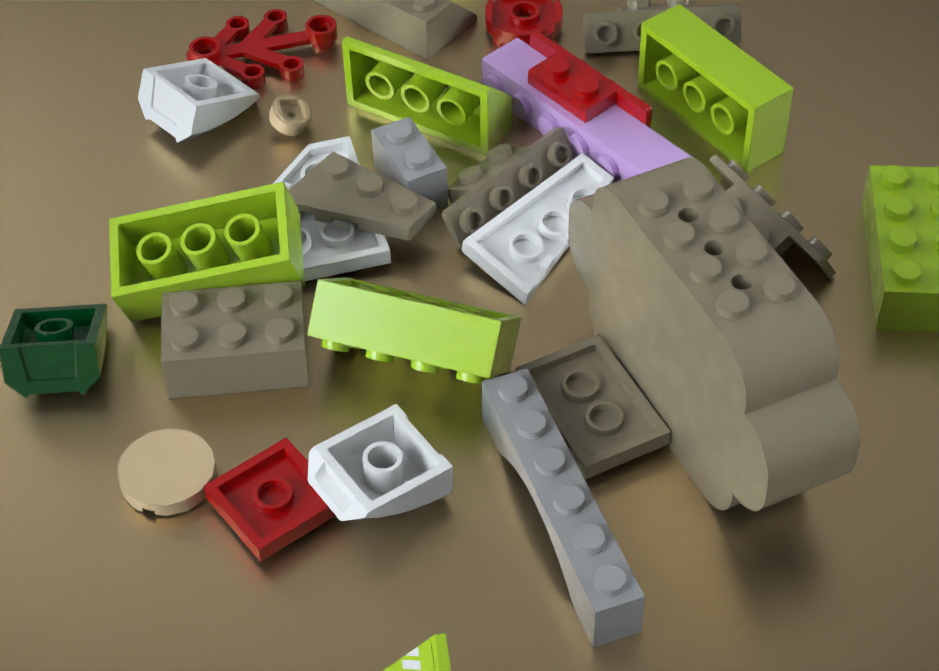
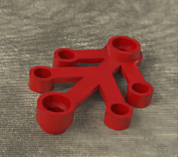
[186,9,338,90]

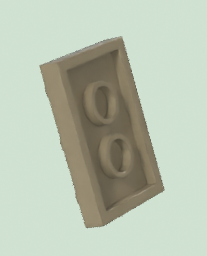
[516,335,671,479]

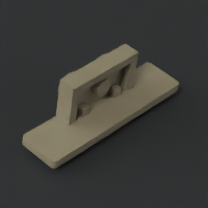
[583,0,742,53]
[442,127,575,249]
[709,154,836,279]

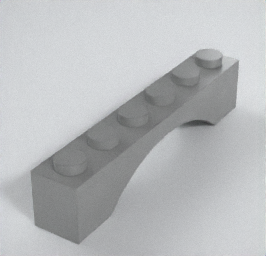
[482,368,645,648]

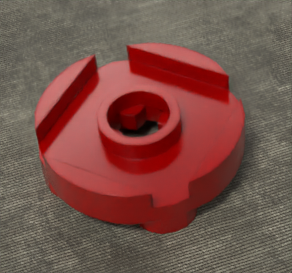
[485,0,563,48]

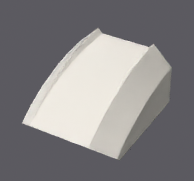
[138,58,261,143]
[308,404,453,521]

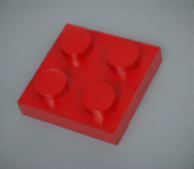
[203,437,336,562]

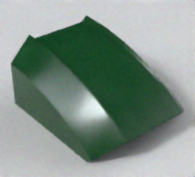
[0,304,108,399]

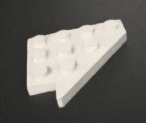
[273,136,391,281]

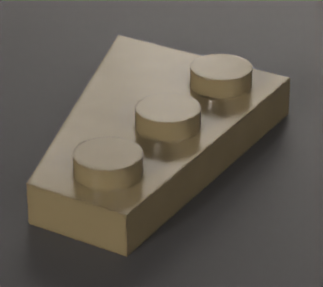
[288,152,436,240]

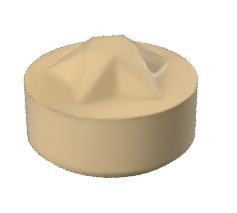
[269,94,312,136]

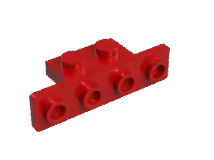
[528,31,652,128]

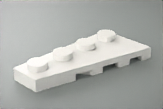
[462,153,614,305]

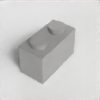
[371,117,448,210]

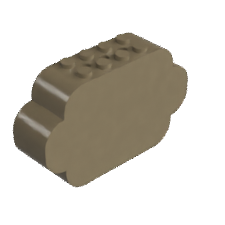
[568,157,860,511]

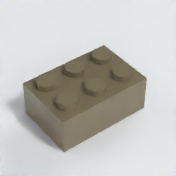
[161,281,310,399]

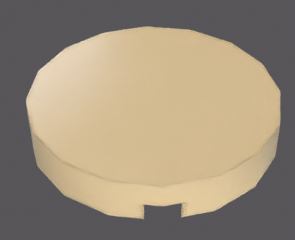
[117,428,217,516]

